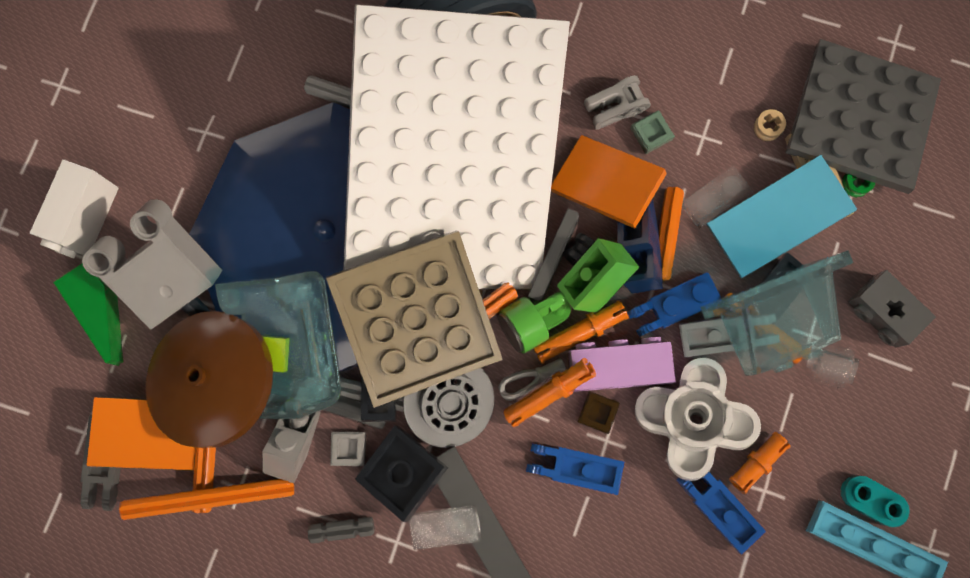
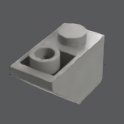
[262,398,321,483]

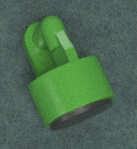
[498,292,571,354]

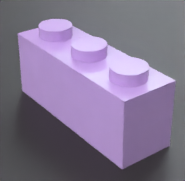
[568,337,676,392]

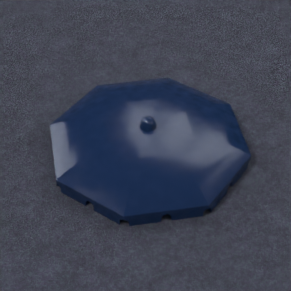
[189,102,358,377]

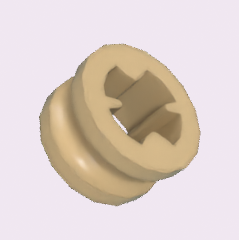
[754,109,786,141]

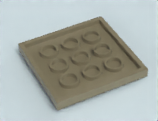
[326,230,503,408]

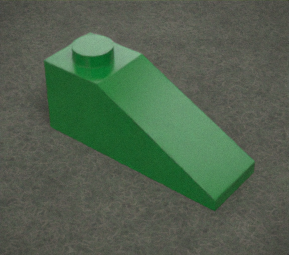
[53,263,124,366]

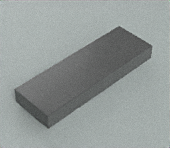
[528,208,579,305]

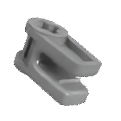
[584,75,651,130]

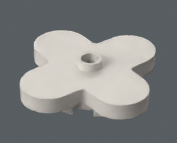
[635,358,761,481]

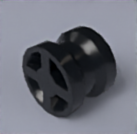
[563,233,595,266]

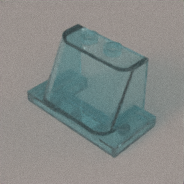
[700,250,854,376]

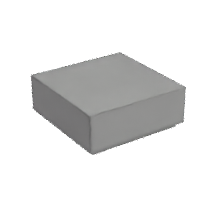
[330,432,366,466]

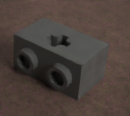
[848,270,936,348]

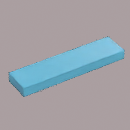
[806,500,948,578]

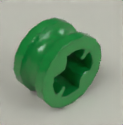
[842,173,875,198]

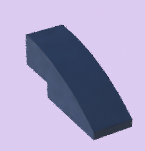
[617,199,663,294]

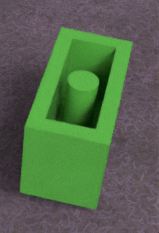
[557,238,639,313]

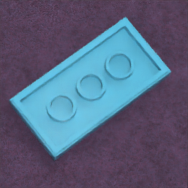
[707,155,857,279]

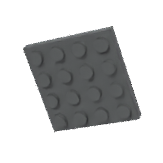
[785,39,941,194]

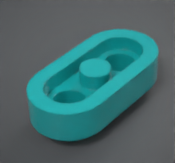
[841,475,910,527]

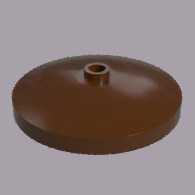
[146,311,273,448]

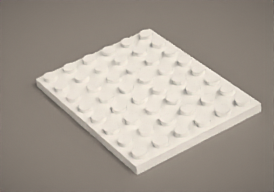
[344,4,570,289]

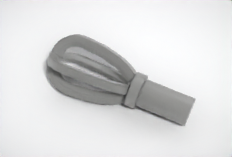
[498,358,566,401]

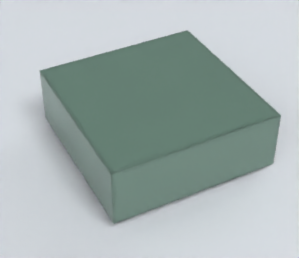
[630,110,675,154]

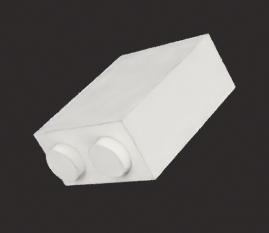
[30,159,119,259]

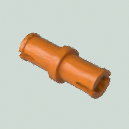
[729,432,791,494]

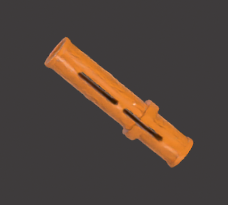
[533,300,629,364]
[503,358,596,427]

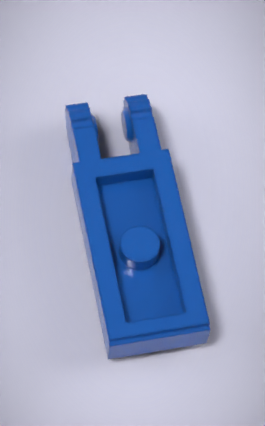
[627,272,723,337]
[526,443,625,495]
[676,472,766,555]

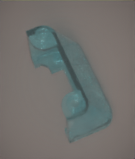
[215,271,341,419]

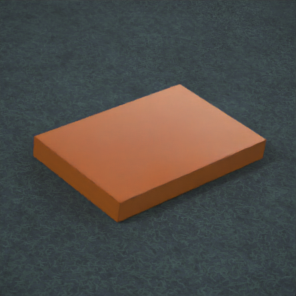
[551,135,667,229]
[87,397,196,470]

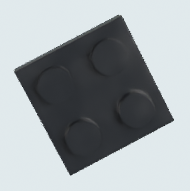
[355,425,448,522]

